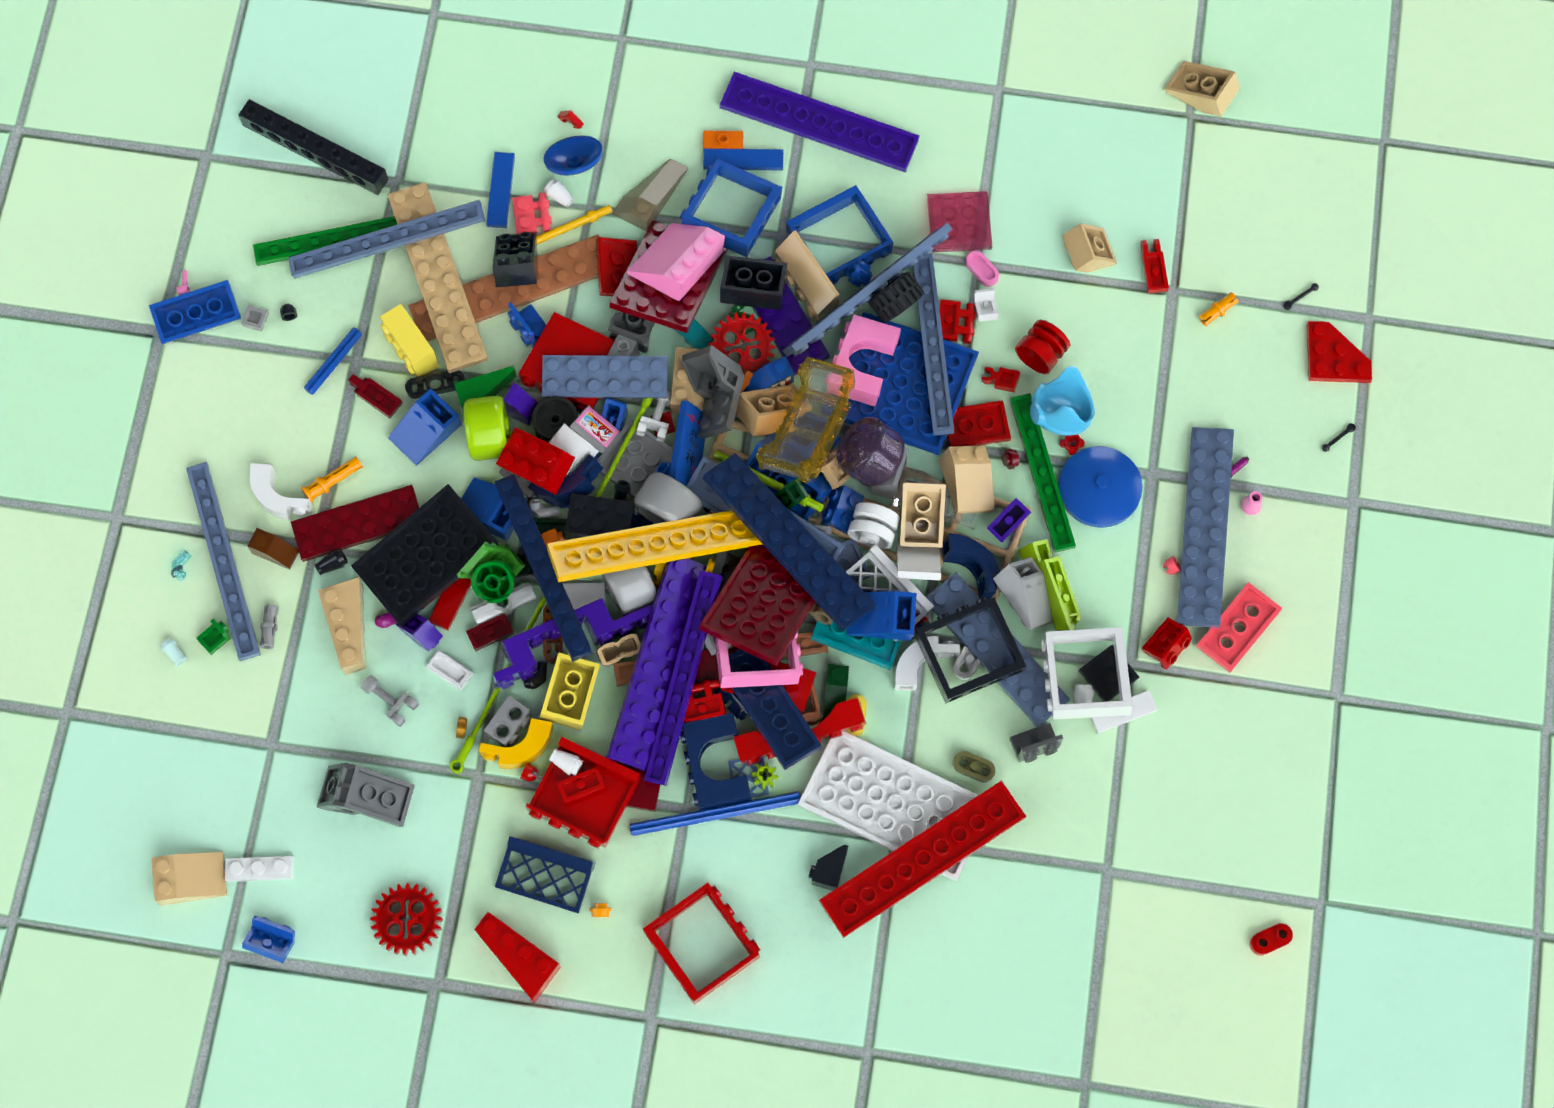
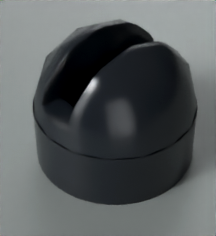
[280,303,298,321]

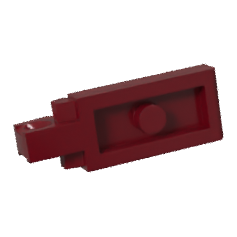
[348,374,403,419]

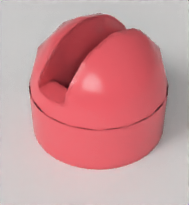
[1163,556,1181,575]

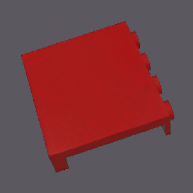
[519,312,615,413]
[525,737,641,848]

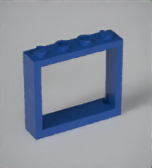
[680,159,783,257]
[786,185,893,285]

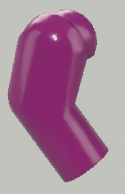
[375,612,397,628]

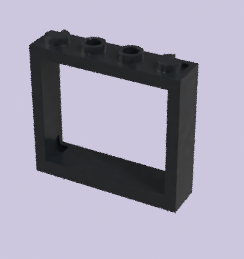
[914,597,1027,704]

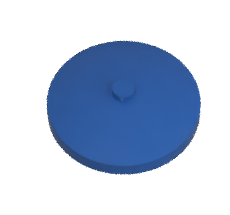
[1058,446,1143,528]

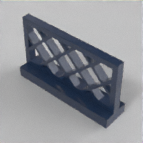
[495,836,596,913]

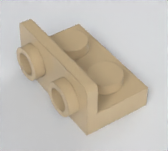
[812,448,859,489]

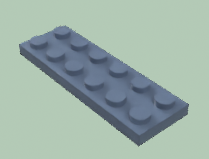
[542,355,668,399]

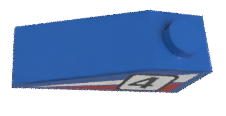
[743,356,794,392]

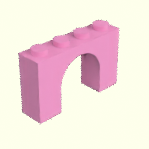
[825,314,901,406]

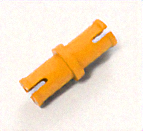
[1198,292,1239,326]

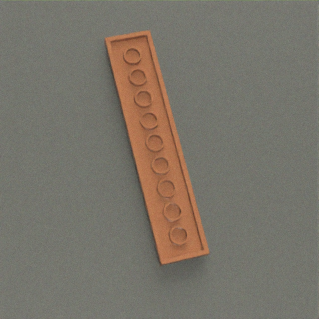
[408,234,599,342]

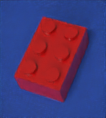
[496,427,575,495]

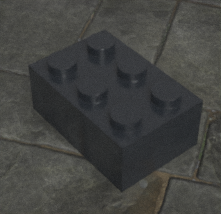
[720,255,787,311]
[564,493,635,540]

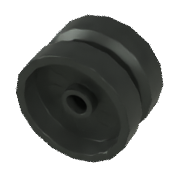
[532,396,578,443]

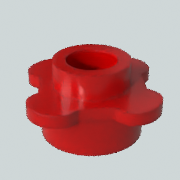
[1060,434,1085,455]

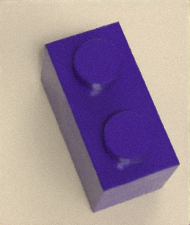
[987,498,1032,543]

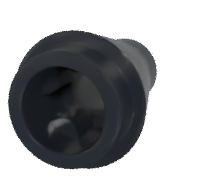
[315,548,348,575]

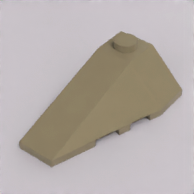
[613,159,688,232]

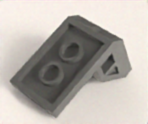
[681,345,744,439]
[317,763,415,827]

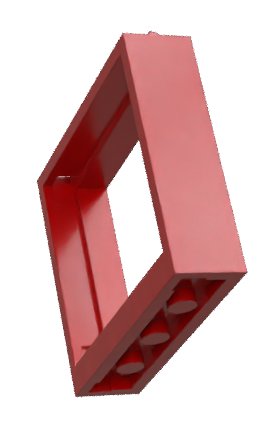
[643,883,760,1005]

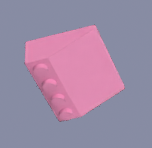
[627,223,725,301]

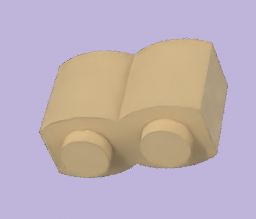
[596,634,641,666]

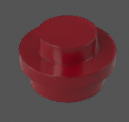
[1002,449,1019,470]

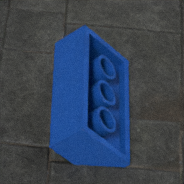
[746,435,832,521]

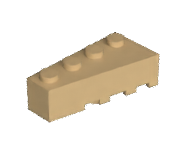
[318,577,366,675]

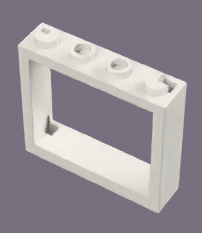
[1041,627,1132,719]

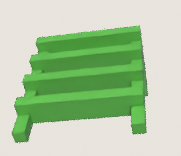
[457,542,525,579]

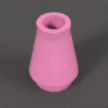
[1241,491,1262,515]

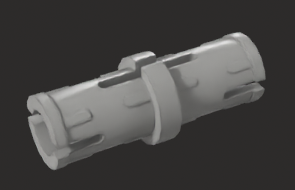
[260,605,278,649]

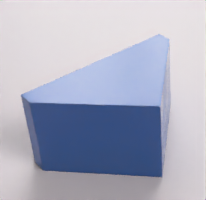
[602,397,628,436]

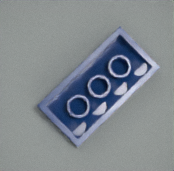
[149,280,241,344]

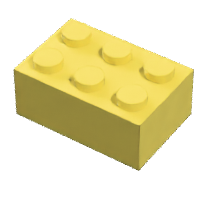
[380,304,439,377]
[539,652,600,730]

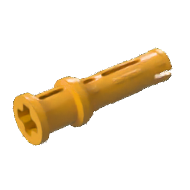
[301,456,363,503]

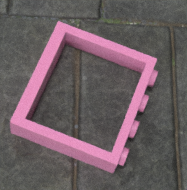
[714,632,803,688]

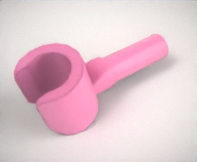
[176,270,190,295]

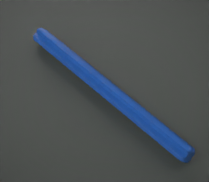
[629,791,801,836]

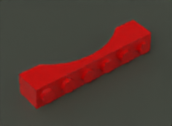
[733,697,867,766]

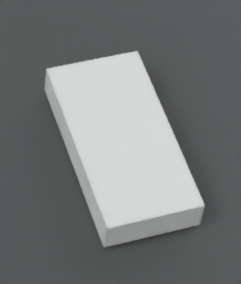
[426,649,474,691]

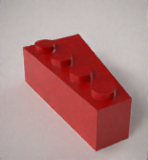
[474,912,561,1004]

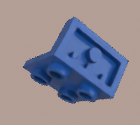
[507,302,546,349]

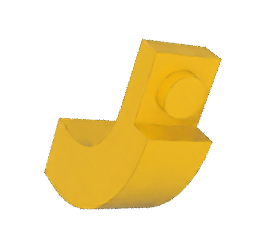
[479,718,554,769]

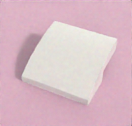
[549,423,599,478]

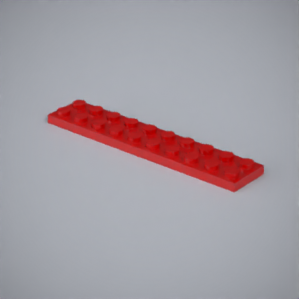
[819,780,1027,939]

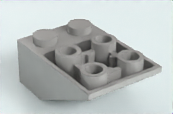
[993,557,1053,630]

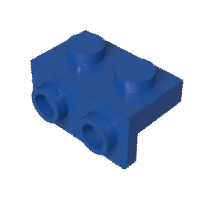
[821,485,865,535]
[242,916,295,963]

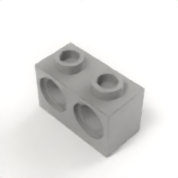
[484,696,532,747]

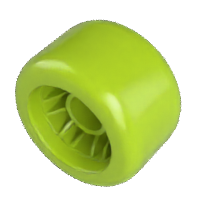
[463,396,510,461]

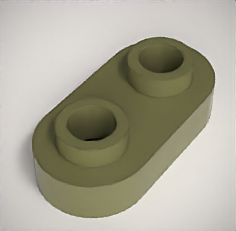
[953,751,995,783]

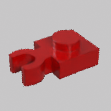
[981,367,1020,393]

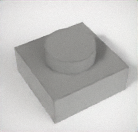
[241,305,269,332]

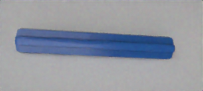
[304,327,362,395]

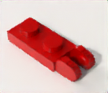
[1141,239,1169,293]

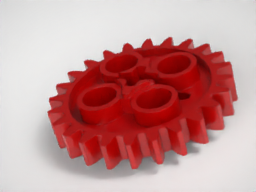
[709,312,776,373]
[370,883,443,956]

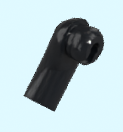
[523,661,548,690]

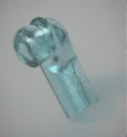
[171,550,192,581]

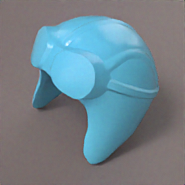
[1030,366,1095,436]

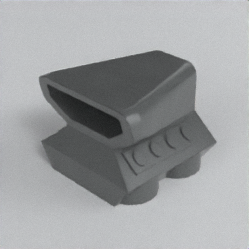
[608,310,655,353]

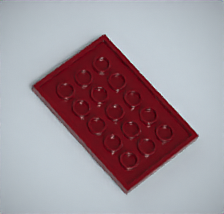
[609,220,728,333]
[699,544,815,666]

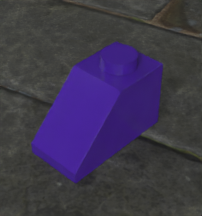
[503,383,538,426]
[395,614,443,652]

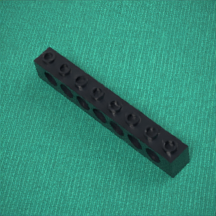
[238,99,389,195]

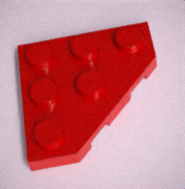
[1307,321,1372,383]

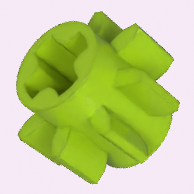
[752,762,779,791]

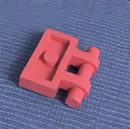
[512,193,552,234]

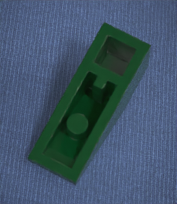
[822,664,849,721]

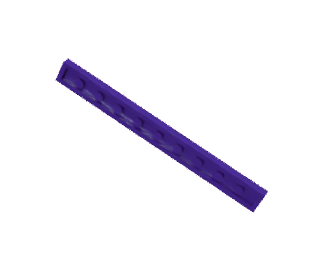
[644,570,723,786]

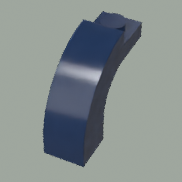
[528,455,603,506]
[941,533,1000,599]

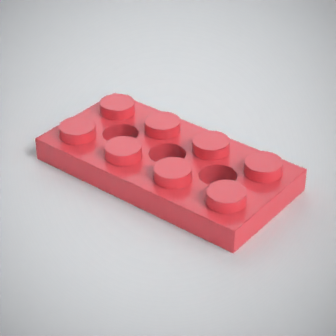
[1196,582,1282,673]

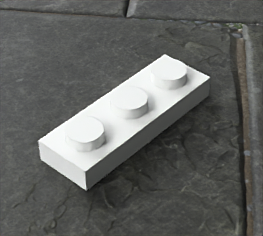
[225,856,293,882]

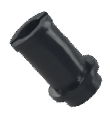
[614,480,631,501]

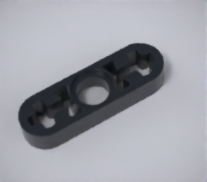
[405,370,465,399]

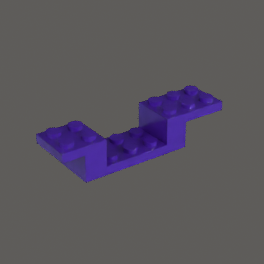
[493,598,653,690]

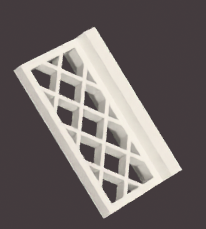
[846,545,934,642]

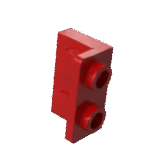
[1142,617,1192,670]

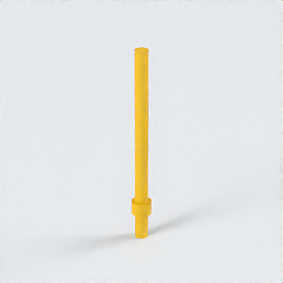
[537,205,613,245]

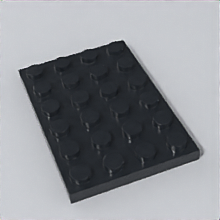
[351,484,499,627]

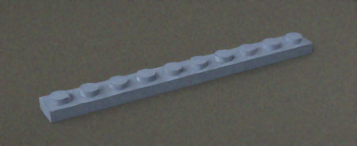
[288,200,485,279]
[913,253,954,436]
[186,462,261,661]

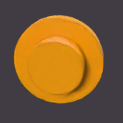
[590,903,612,917]

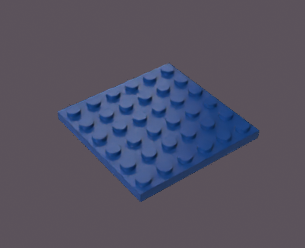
[821,312,979,455]

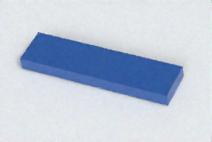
[703,148,783,171]
[486,152,515,229]

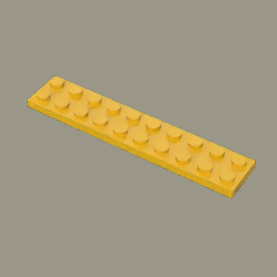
[547,510,762,582]

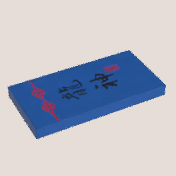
[669,400,705,486]

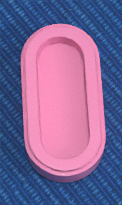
[965,251,999,287]

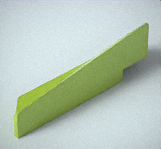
[1018,539,1081,631]

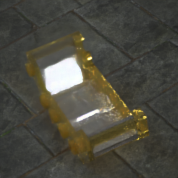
[756,357,856,483]

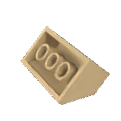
[773,230,839,322]

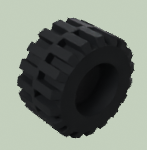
[868,272,924,323]

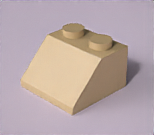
[1062,223,1117,273]

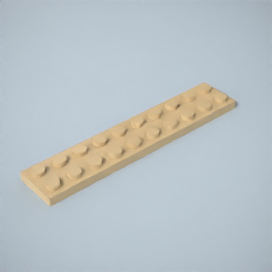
[387,182,488,373]

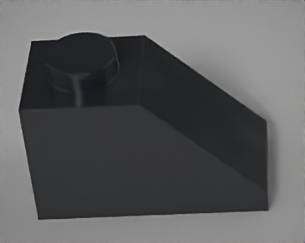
[808,844,849,891]

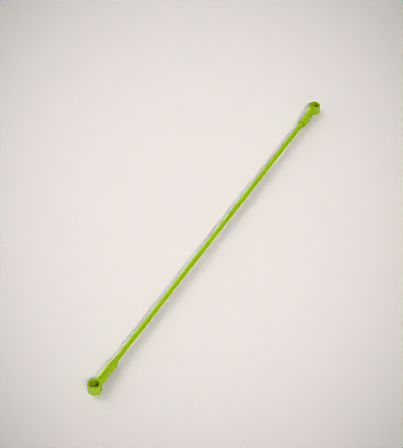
[450,398,653,774]

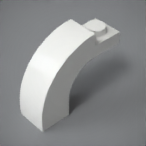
[249,463,313,520]
[894,636,960,691]

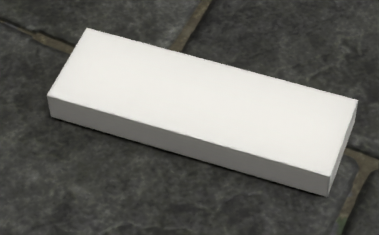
[1090,690,1158,734]

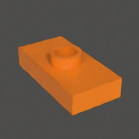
[703,131,743,151]

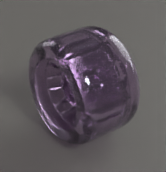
[837,417,905,487]

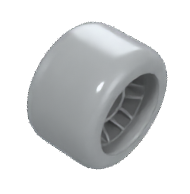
[633,472,703,524]
[601,566,657,616]

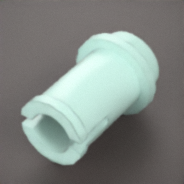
[161,638,187,667]

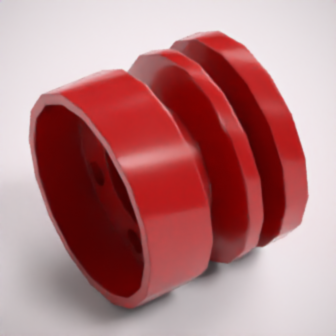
[1015,319,1071,375]

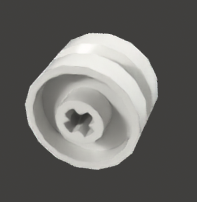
[848,502,900,549]

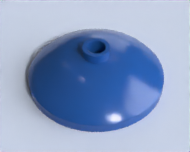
[544,136,603,176]

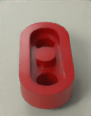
[1249,923,1293,956]

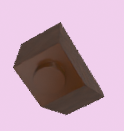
[247,528,299,570]

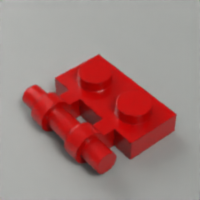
[939,299,976,344]
[683,678,726,724]

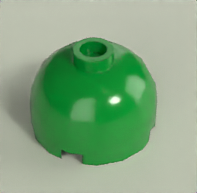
[471,559,516,603]

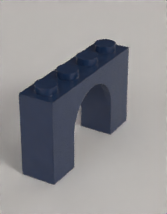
[680,713,752,810]

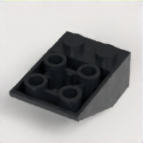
[493,232,538,288]

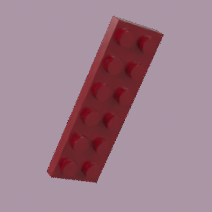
[291,485,419,562]

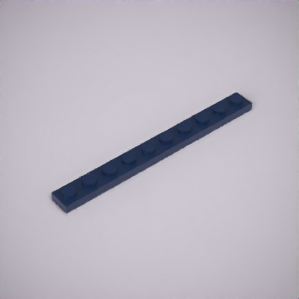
[494,474,593,662]

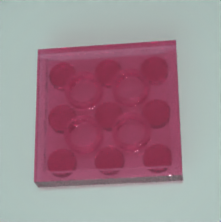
[927,191,992,252]

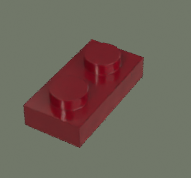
[466,613,514,652]

